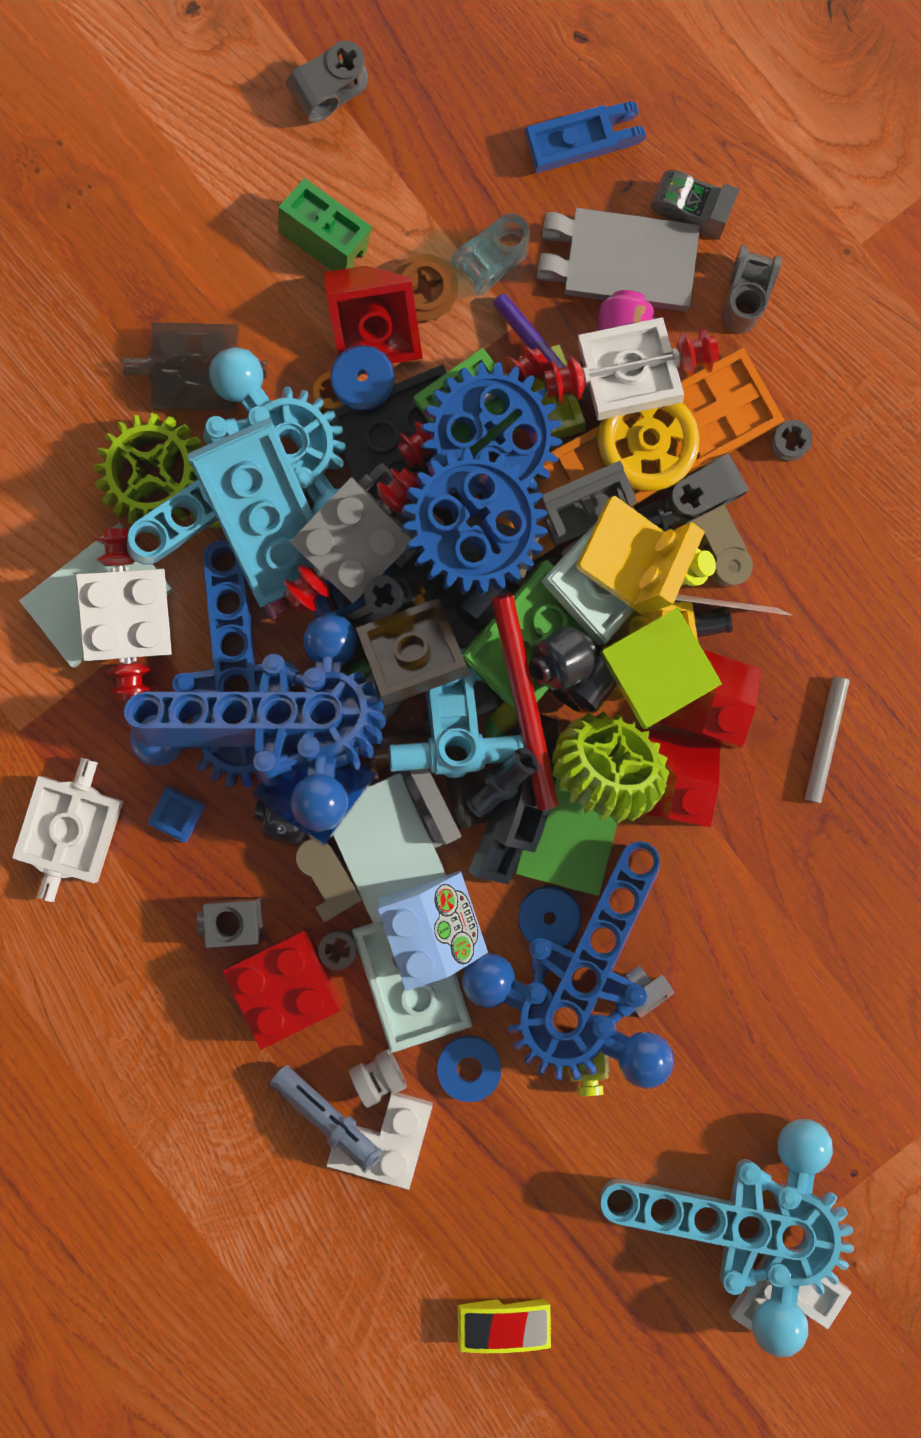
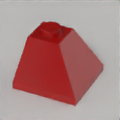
[324,265,423,364]
[657,649,761,749]
[636,727,720,827]

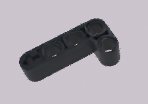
[455,581,617,713]

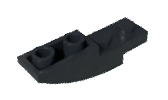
[468,713,559,885]

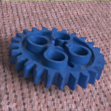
[420,362,562,500]
[401,447,547,595]

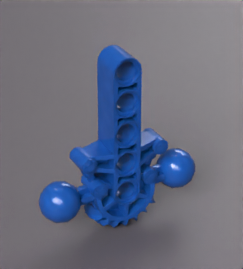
[129,540,334,788]
[124,614,386,832]
[462,841,674,1089]

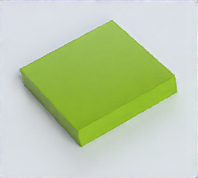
[599,607,722,729]

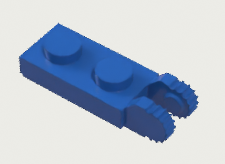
[524,101,647,174]

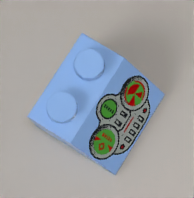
[377,871,488,991]

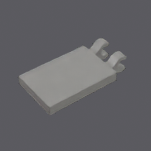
[537,208,700,312]

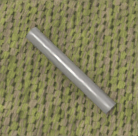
[804,676,850,803]

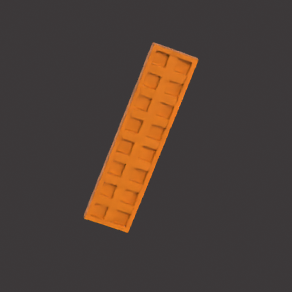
[474,347,785,576]

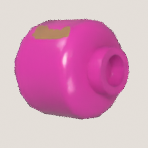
[597,290,654,331]

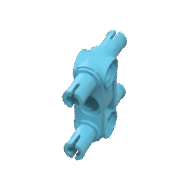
[389,648,524,778]

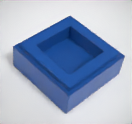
[147,786,207,843]

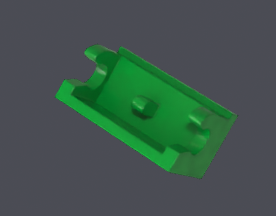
[278,178,372,271]

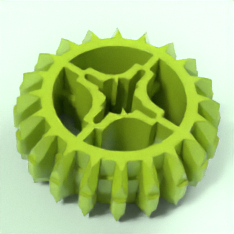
[93,413,202,525]
[551,711,670,824]

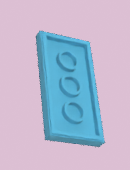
[187,417,315,607]

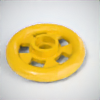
[598,402,699,491]

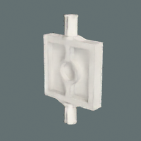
[12,758,123,902]

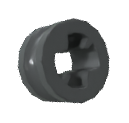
[770,420,812,462]
[318,929,358,970]

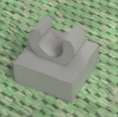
[626,965,675,1018]

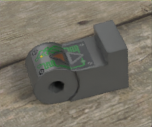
[651,170,739,240]

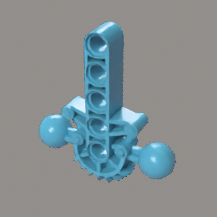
[127,347,346,565]
[599,1119,854,1357]

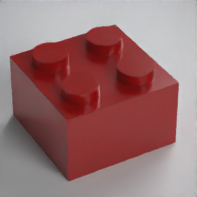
[223,927,343,1050]

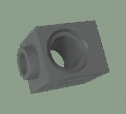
[197,897,264,948]

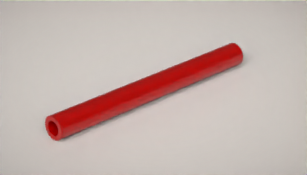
[491,593,559,810]

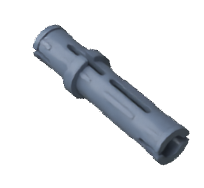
[269,1065,383,1173]

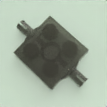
[123,322,268,412]

